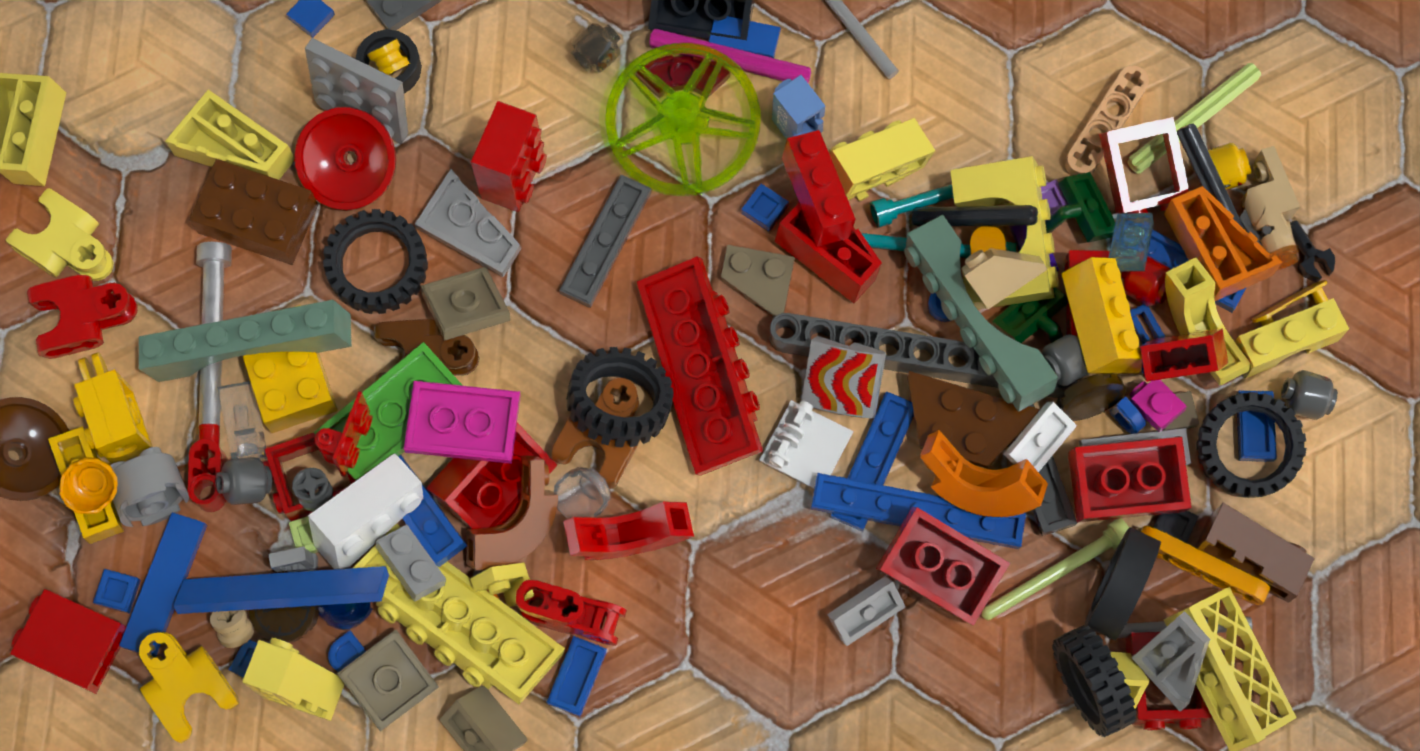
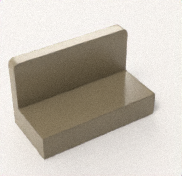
[439,686,527,751]

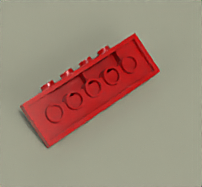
[637,256,763,476]

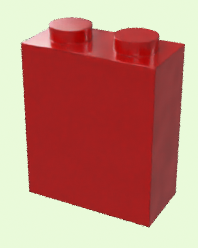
[1140,328,1229,382]
[10,589,126,694]

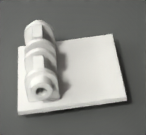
[759,400,854,489]

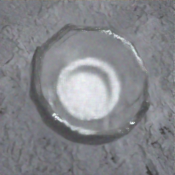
[554,467,611,519]

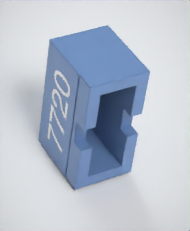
[772,75,825,139]

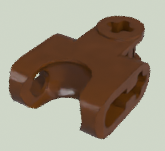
[374,319,480,382]

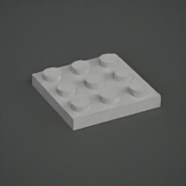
[305,38,408,144]

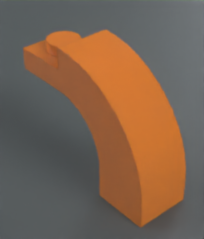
[920,430,1048,517]

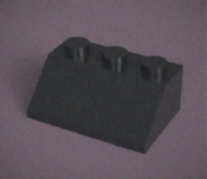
[648,0,755,41]

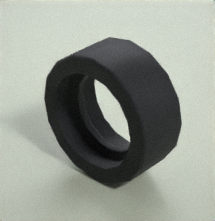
[355,29,422,94]

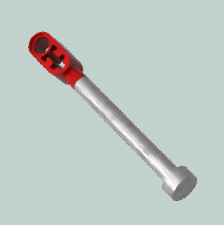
[188,242,232,512]

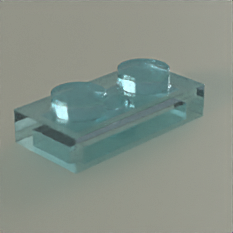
[1109,213,1154,271]

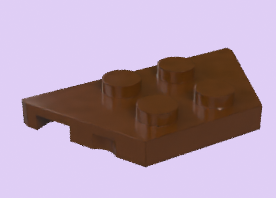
[908,371,1040,469]

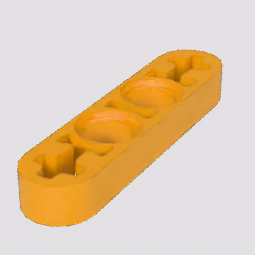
[1140,526,1270,605]

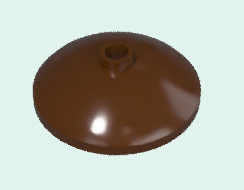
[0,397,70,501]

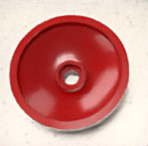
[295,107,396,210]

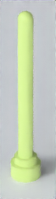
[981,518,1129,620]

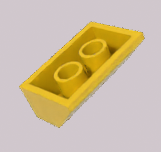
[1061,257,1143,373]

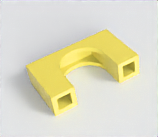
[951,156,1059,310]

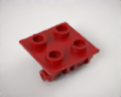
[315,391,373,477]

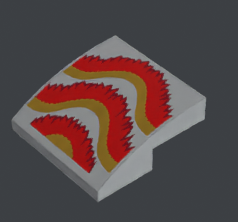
[802,336,887,418]

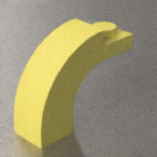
[1165,257,1251,386]

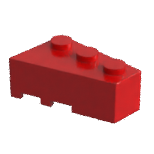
[774,203,882,304]

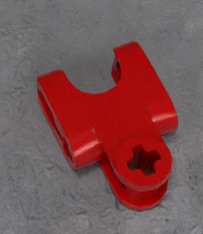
[27,275,138,359]
[516,580,627,646]

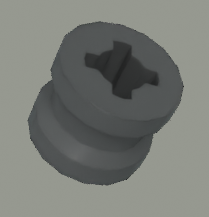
[292,468,333,511]

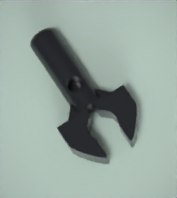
[1290,220,1335,282]

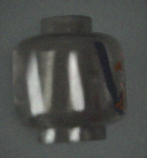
[571,23,621,73]

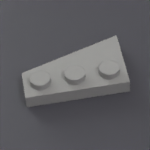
[415,169,521,277]

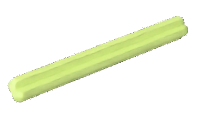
[1127,63,1261,174]

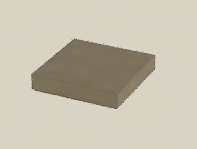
[421,267,510,341]
[337,630,439,732]

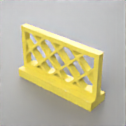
[1163,587,1297,751]

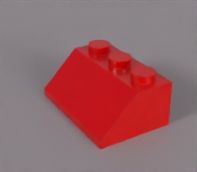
[426,422,557,529]

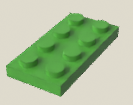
[314,342,463,481]

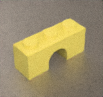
[1235,298,1349,379]

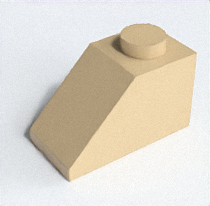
[961,248,1048,309]

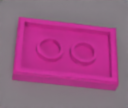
[404,381,521,463]

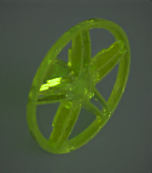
[605,43,761,196]

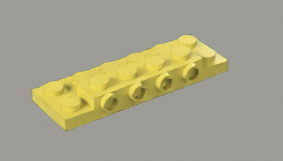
[353,524,565,705]

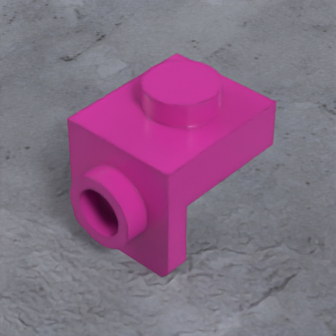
[1130,380,1187,433]

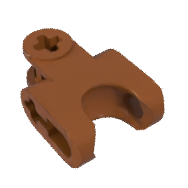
[552,378,640,489]

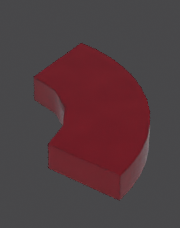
[636,55,730,99]

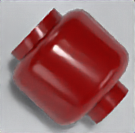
[1121,255,1171,307]

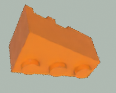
[1164,186,1283,301]

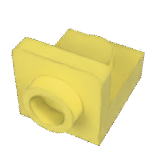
[470,562,534,607]

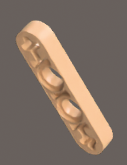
[1065,66,1149,176]

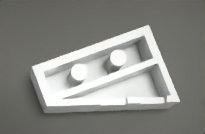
[308,453,423,569]

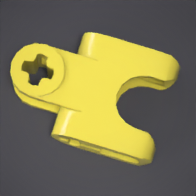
[5,188,114,281]

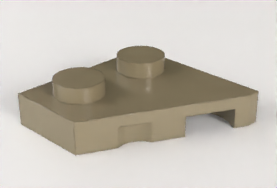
[721,245,795,319]

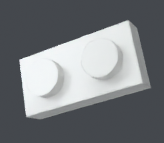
[1004,402,1077,472]

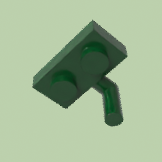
[1045,172,1120,243]
[992,288,1068,343]

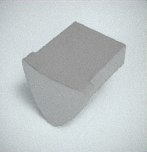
[269,546,318,572]

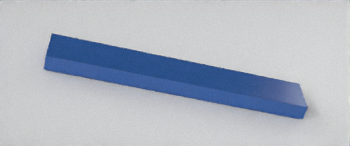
[811,473,1026,549]
[173,566,389,614]

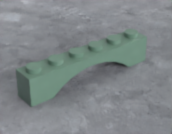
[904,215,1058,412]
[139,300,352,382]

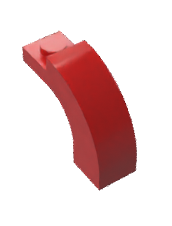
[563,501,694,560]

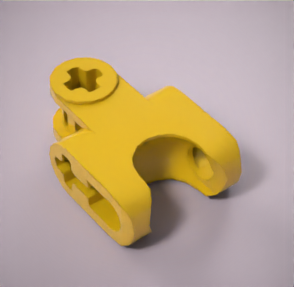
[139,632,239,744]

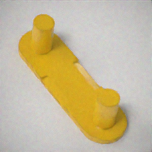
[1251,279,1328,326]

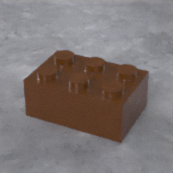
[189,159,318,265]

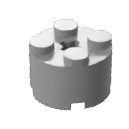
[111,447,189,527]

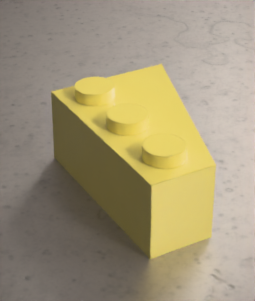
[0,73,66,186]
[165,89,295,180]
[829,118,935,202]
[242,638,345,721]

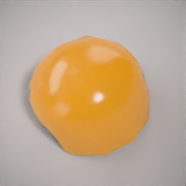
[59,458,118,514]

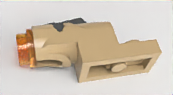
[1239,146,1300,271]

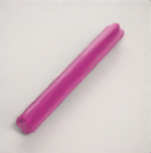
[649,29,811,83]

